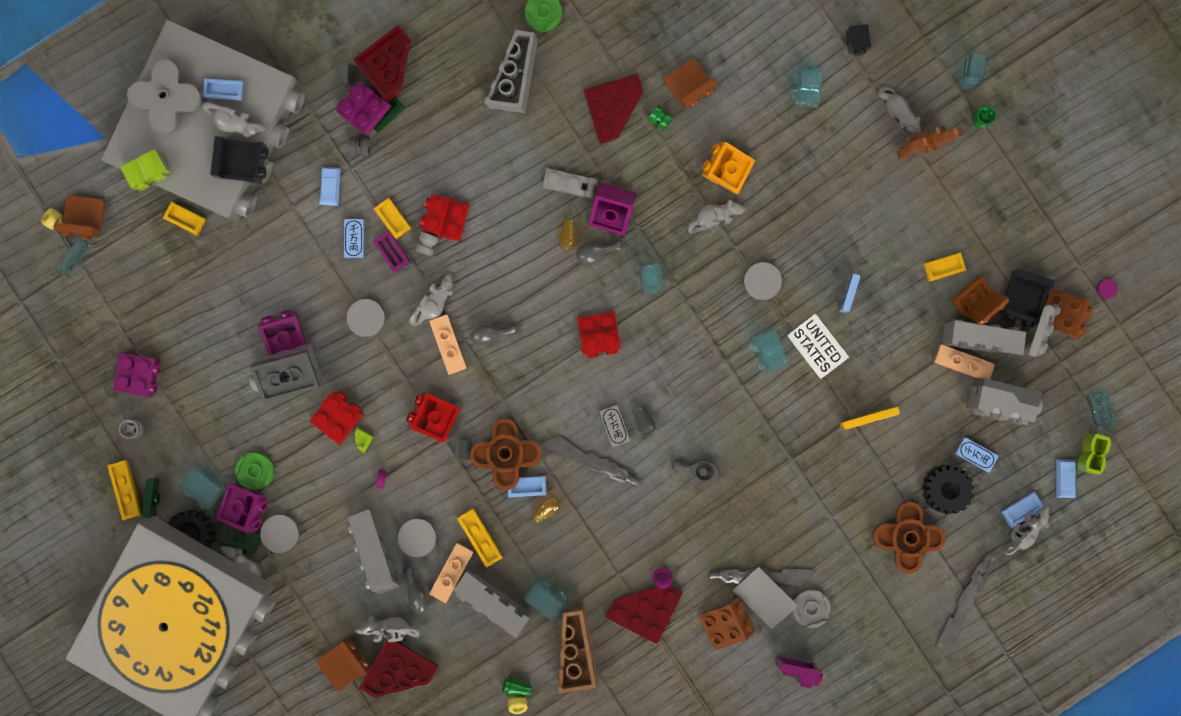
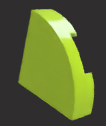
[354,427,375,453]

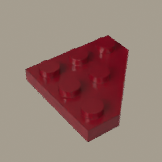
[353,25,411,102]
[583,73,643,145]
[606,585,683,644]
[359,639,439,698]

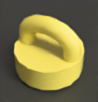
[41,208,63,230]
[508,696,528,714]

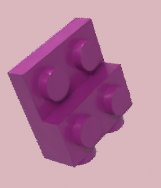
[336,82,391,136]
[258,310,307,355]
[113,353,161,397]
[216,483,268,533]
[775,656,823,688]

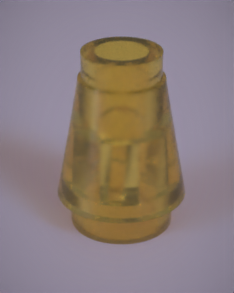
[559,220,577,250]
[532,497,561,524]

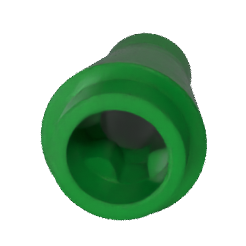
[502,677,532,697]

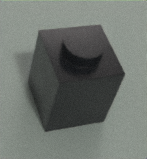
[846,24,871,56]

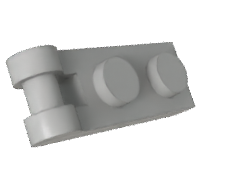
[543,168,599,199]
[1028,304,1061,357]

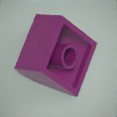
[588,183,637,236]

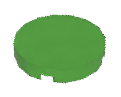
[525,0,562,32]
[235,452,275,490]

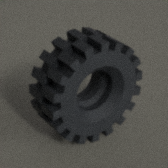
[922,465,975,514]
[166,510,217,549]

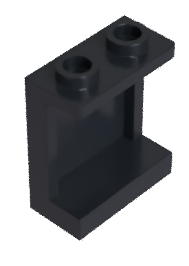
[210,136,269,184]
[999,269,1055,328]

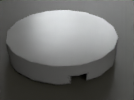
[744,262,782,300]
[346,299,385,337]
[260,515,300,553]
[398,518,436,557]
[792,589,831,628]

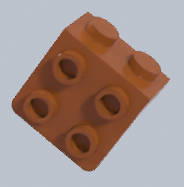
[664,59,718,111]
[53,195,105,240]
[950,275,1009,325]
[1040,290,1094,341]
[700,596,755,650]
[317,638,370,691]

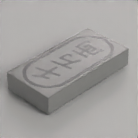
[599,405,630,447]

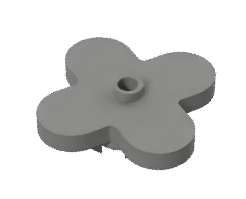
[127,60,202,133]

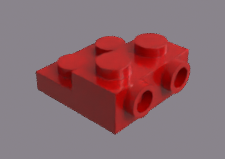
[420,194,470,242]
[577,312,621,358]
[310,391,364,445]
[406,391,460,443]

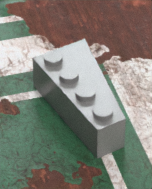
[347,509,401,594]

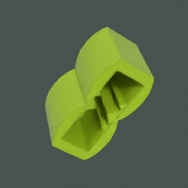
[120,149,170,191]
[1078,433,1111,475]

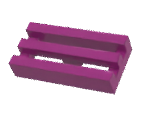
[373,230,410,273]

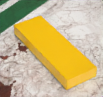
[839,407,900,430]
[107,460,142,521]
[457,508,503,568]

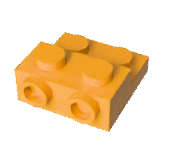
[702,141,755,194]

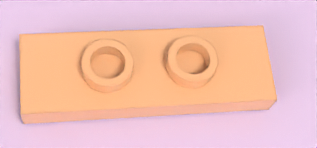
[429,315,467,375]
[933,344,995,379]
[429,543,474,603]

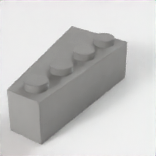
[484,30,538,113]
[942,319,1026,356]
[453,569,531,638]

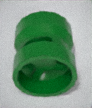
[647,105,674,132]
[972,106,996,129]

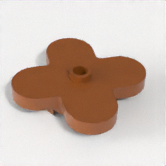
[897,126,963,160]
[470,419,541,490]
[873,501,945,574]

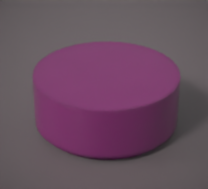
[1096,279,1118,298]
[376,469,387,489]
[653,568,673,589]

